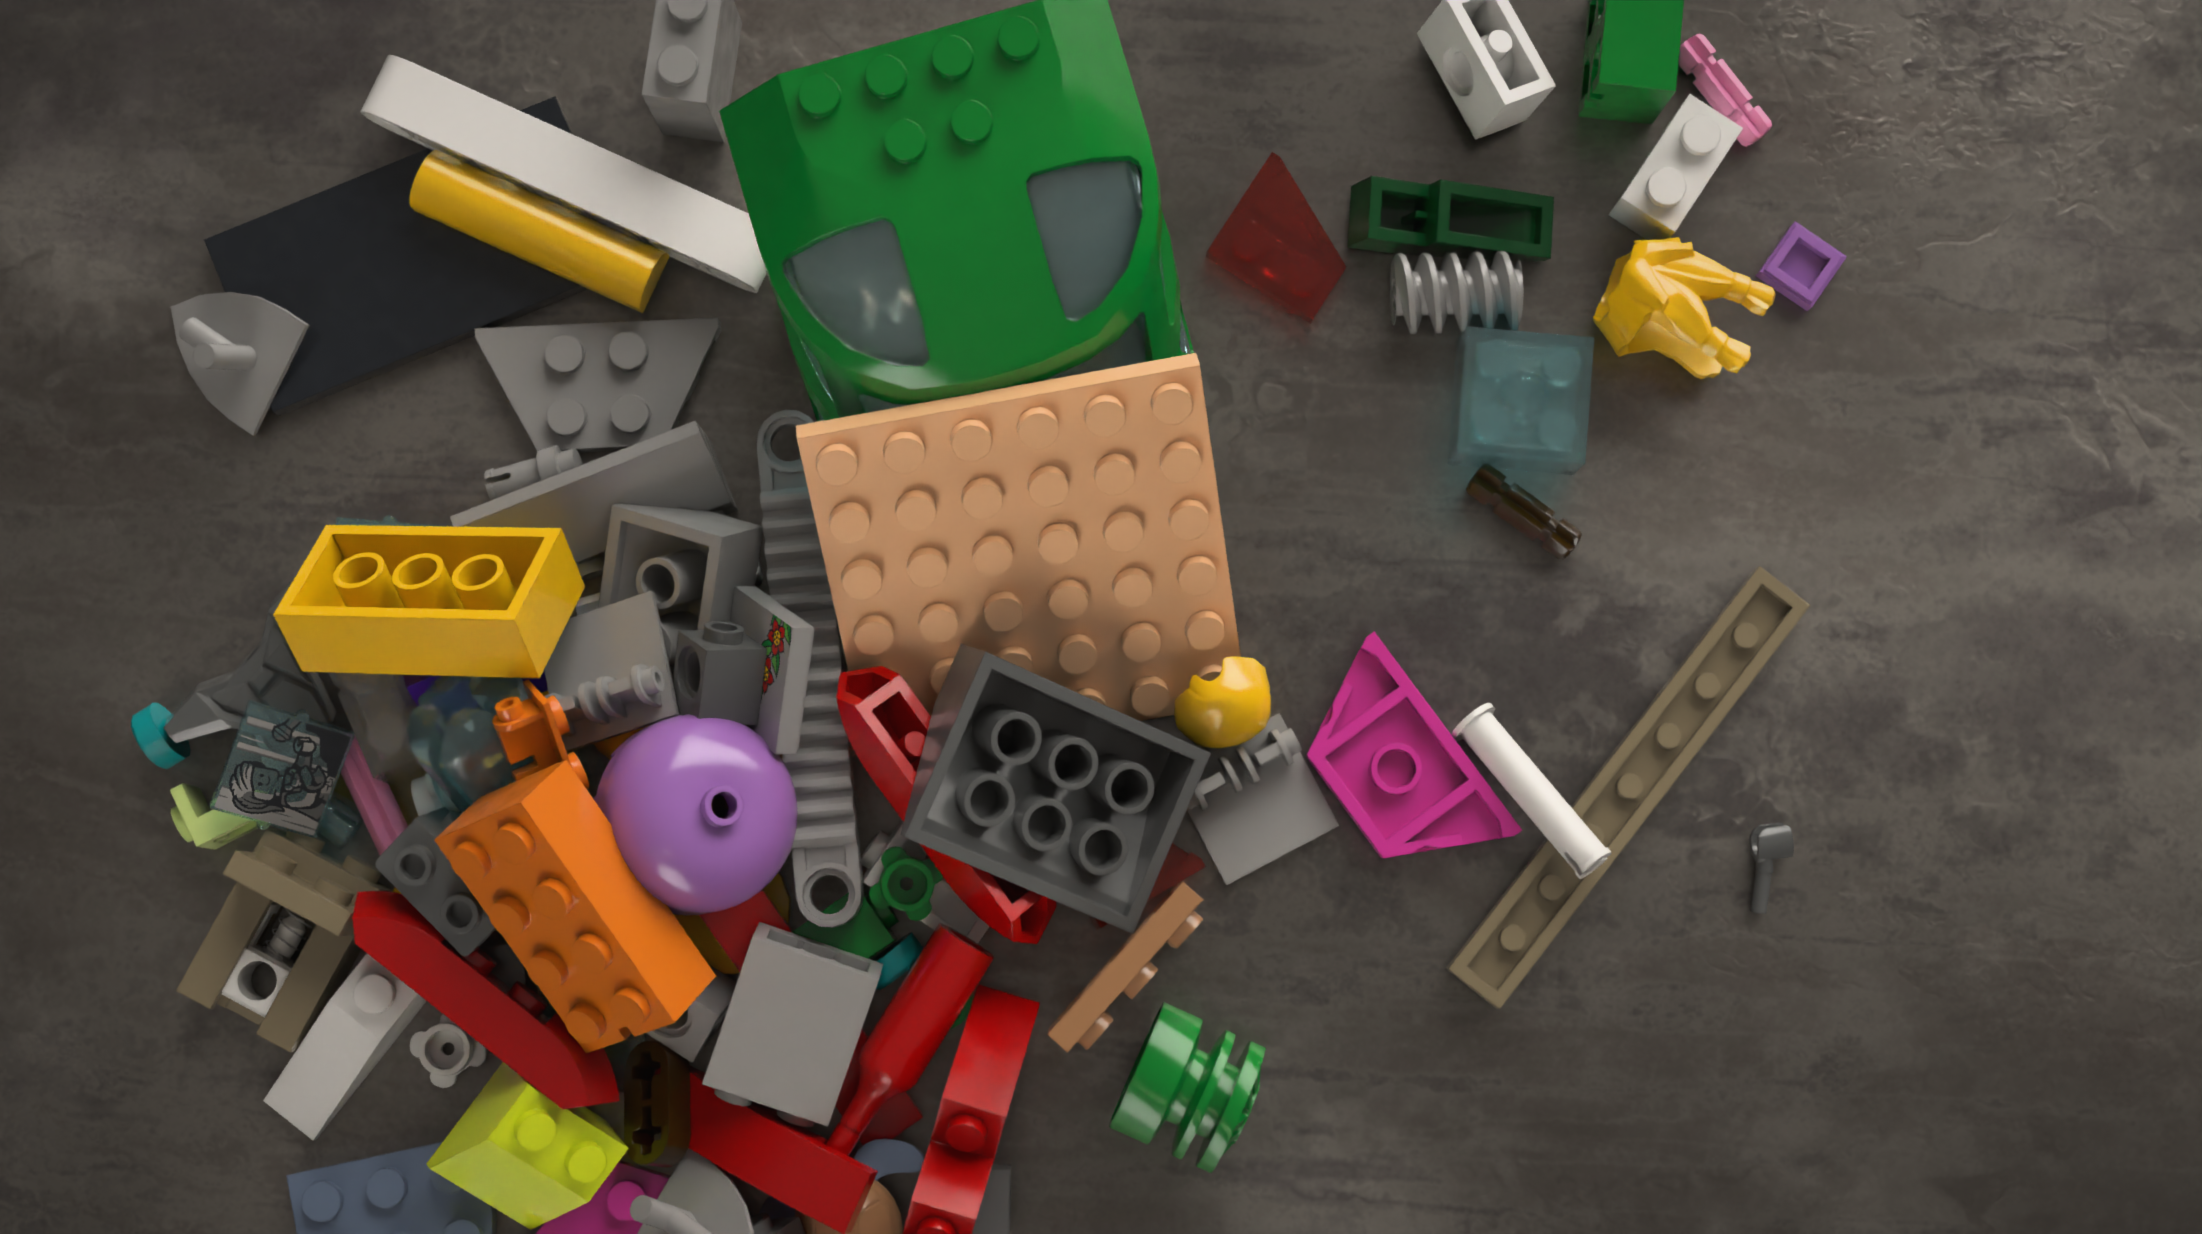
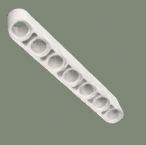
[361,55,766,293]

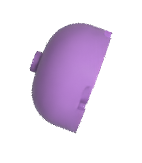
[593,714,798,916]

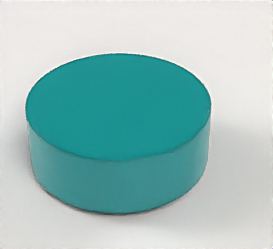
[131,702,191,769]
[873,932,924,990]

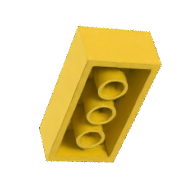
[273,525,585,679]

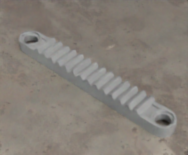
[757,410,864,928]

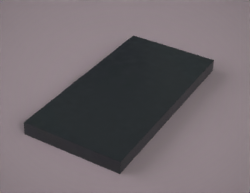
[204,96,587,416]

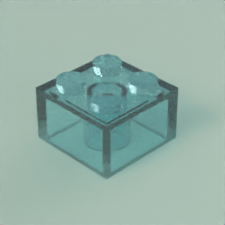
[1448,326,1594,475]

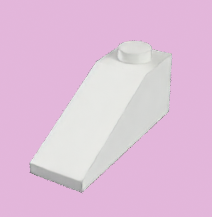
[263,954,426,1141]

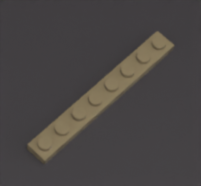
[1446,566,1810,1009]

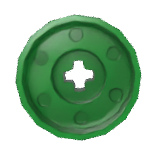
[1109,1002,1266,1173]

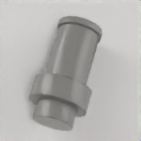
[484,445,583,501]

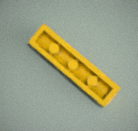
[409,150,669,313]

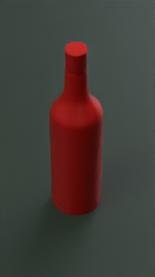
[826,923,995,1156]

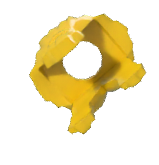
[1593,237,1776,379]

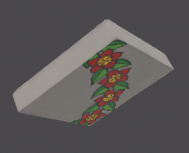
[730,586,815,755]

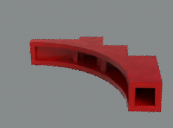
[902,984,1040,1234]

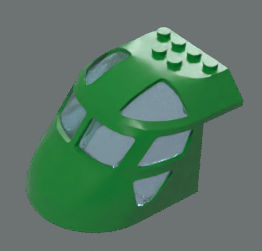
[719,0,1194,422]

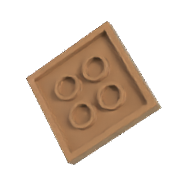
[1047,882,1203,1053]

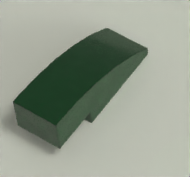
[1347,176,1554,261]

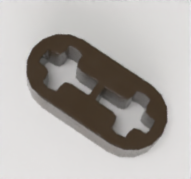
[624,1041,691,1168]

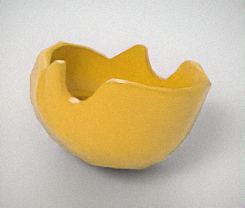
[1174,656,1271,749]

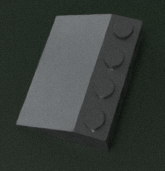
[901,644,1211,934]

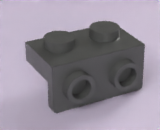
[375,807,495,956]

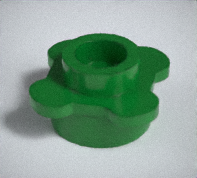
[869,846,943,921]

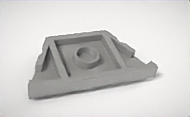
[475,317,721,453]

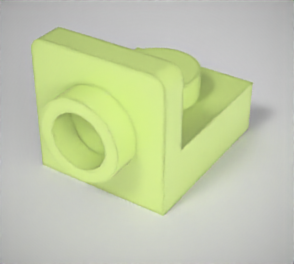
[170,783,274,850]

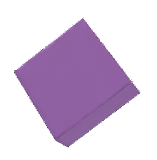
[1756,221,1847,311]

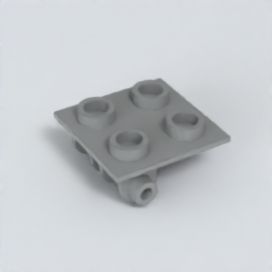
[544,591,679,752]
[1187,713,1339,885]

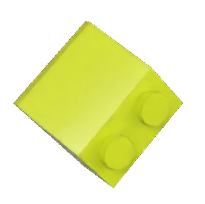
[426,1062,629,1230]

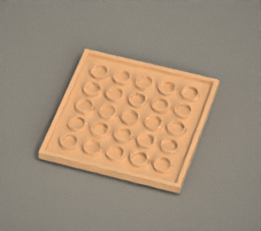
[796,353,1241,721]

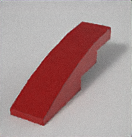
[654,1065,878,1234]

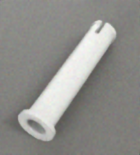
[1452,703,1612,879]

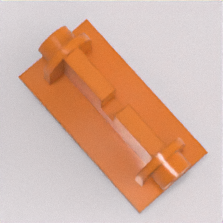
[492,679,590,789]

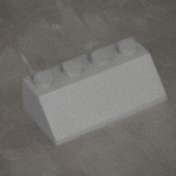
[450,420,738,582]

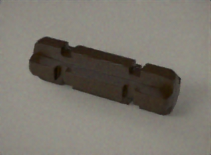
[1466,464,1582,560]

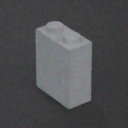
[641,0,742,143]
[702,922,883,1127]

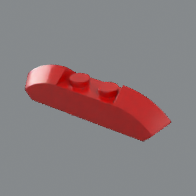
[836,666,1057,944]
[352,891,620,1109]

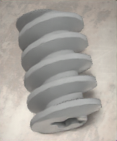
[1390,251,1524,334]

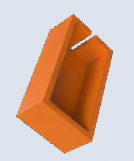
[434,759,716,1054]

